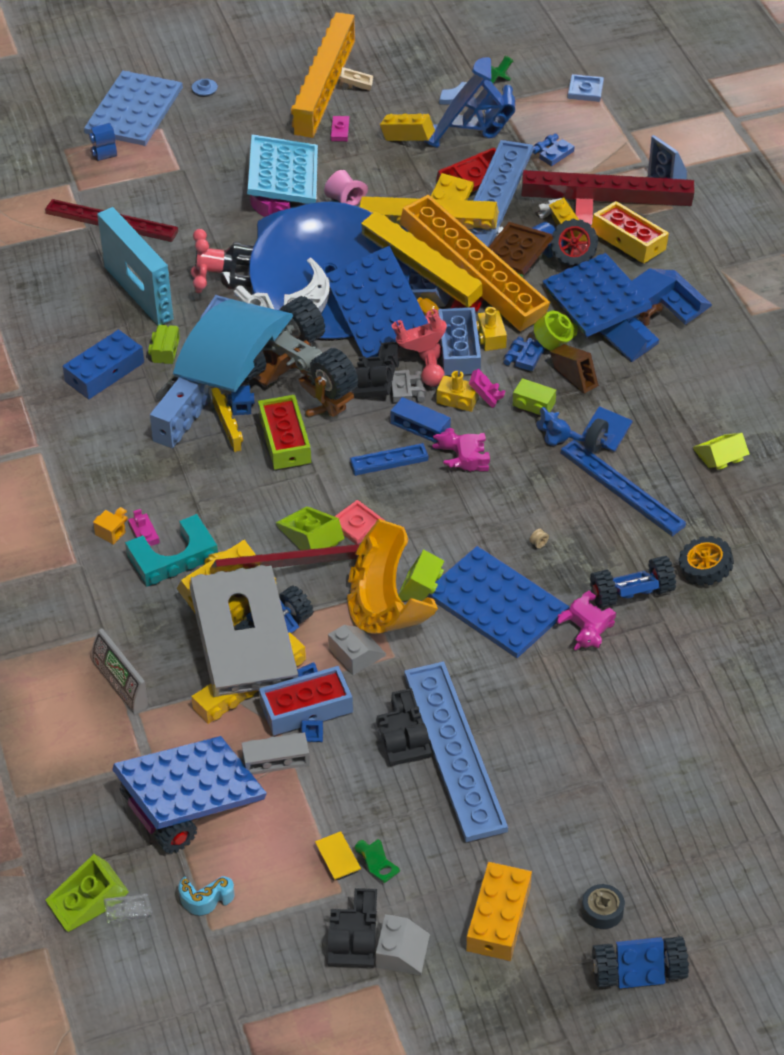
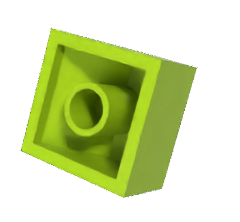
[398,549,444,601]

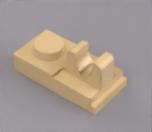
[339,67,373,90]

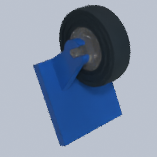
[581,406,633,453]

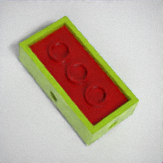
[258,395,311,470]

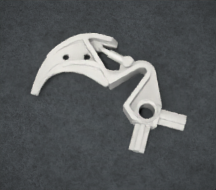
[234,258,329,312]

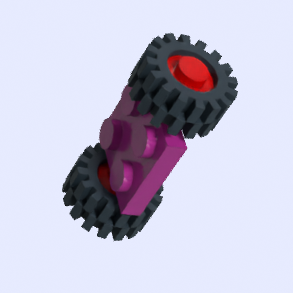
[120,782,197,854]

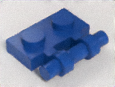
[532,133,575,166]
[504,337,545,371]

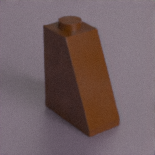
[550,344,599,394]

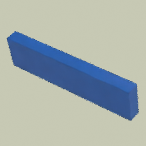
[350,443,428,476]

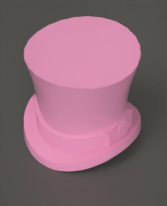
[324,170,368,206]

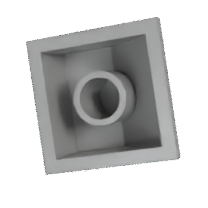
[328,625,386,675]
[376,914,430,975]

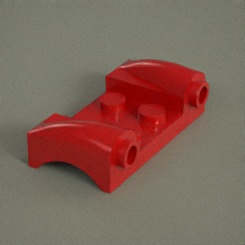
[436,147,496,192]

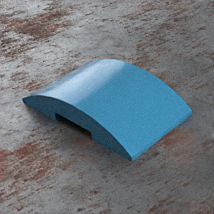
[173,299,293,392]

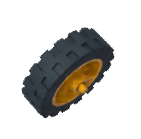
[679,536,734,586]

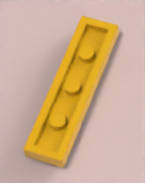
[211,387,243,452]

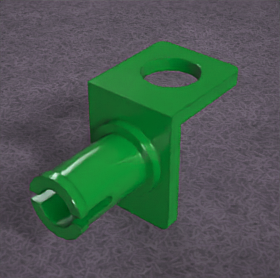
[490,55,514,83]
[354,839,400,883]

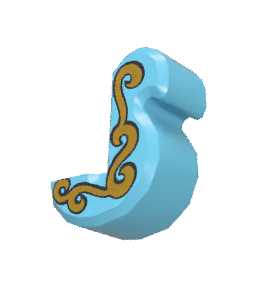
[178,876,235,916]

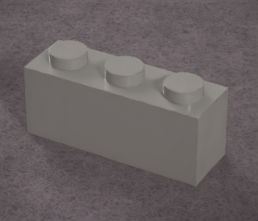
[242,733,310,775]

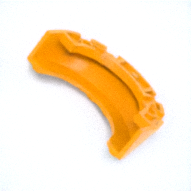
[347,519,438,634]

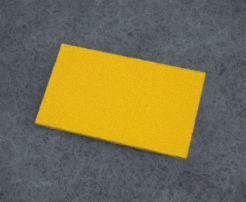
[315,831,361,880]

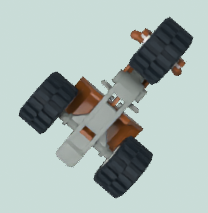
[242,296,358,417]

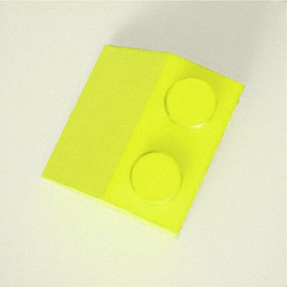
[693,433,749,470]

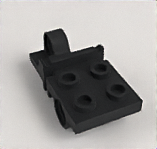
[352,341,399,398]
[376,688,432,766]
[328,888,377,968]

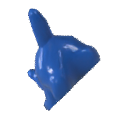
[536,407,585,446]

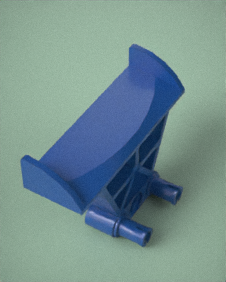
[424,57,515,148]

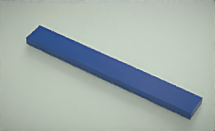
[561,440,686,536]

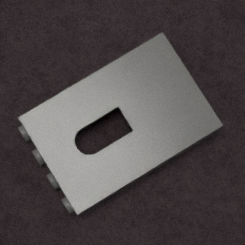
[190,565,298,697]

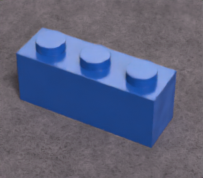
[391,397,451,443]

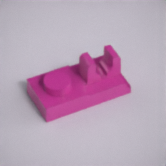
[469,369,505,408]
[128,509,160,546]

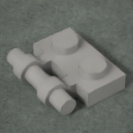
[392,370,426,402]

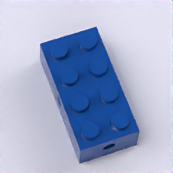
[62,329,144,400]

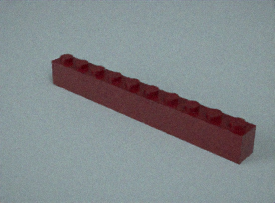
[521,170,694,206]

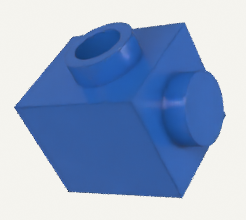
[228,385,255,416]

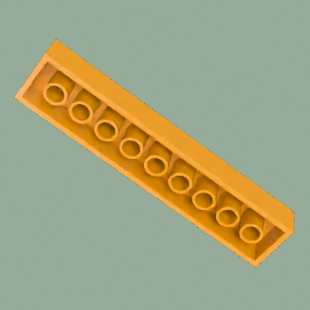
[291,12,355,138]
[399,195,550,332]

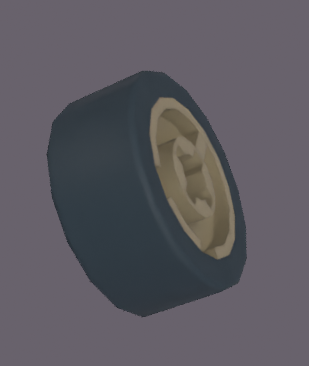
[581,884,625,929]

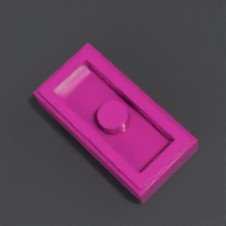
[331,116,350,142]

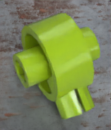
[534,310,578,351]

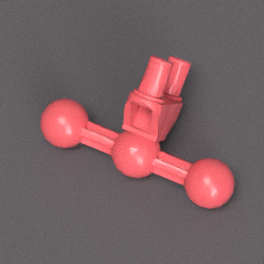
[392,309,447,387]

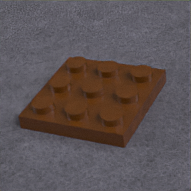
[488,222,553,275]

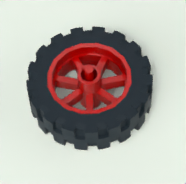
[551,219,598,267]

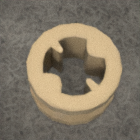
[530,528,549,548]

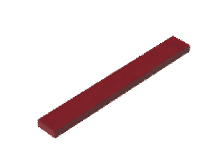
[45,199,179,242]
[210,544,360,574]

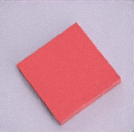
[335,500,385,544]

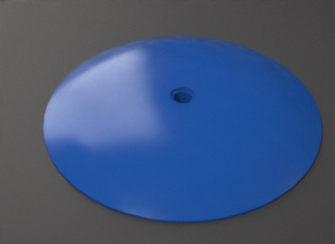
[250,202,410,339]

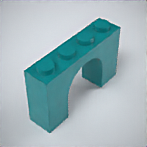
[125,514,218,587]

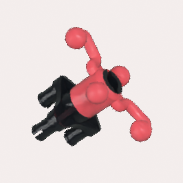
[191,229,254,294]

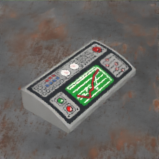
[92,629,149,715]

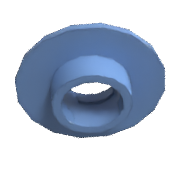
[192,79,218,96]

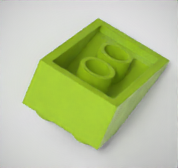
[276,506,345,550]
[46,854,129,932]

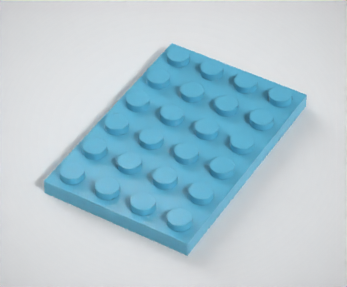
[247,135,318,204]

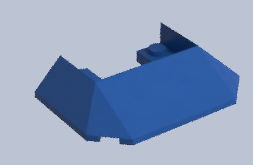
[599,268,712,362]

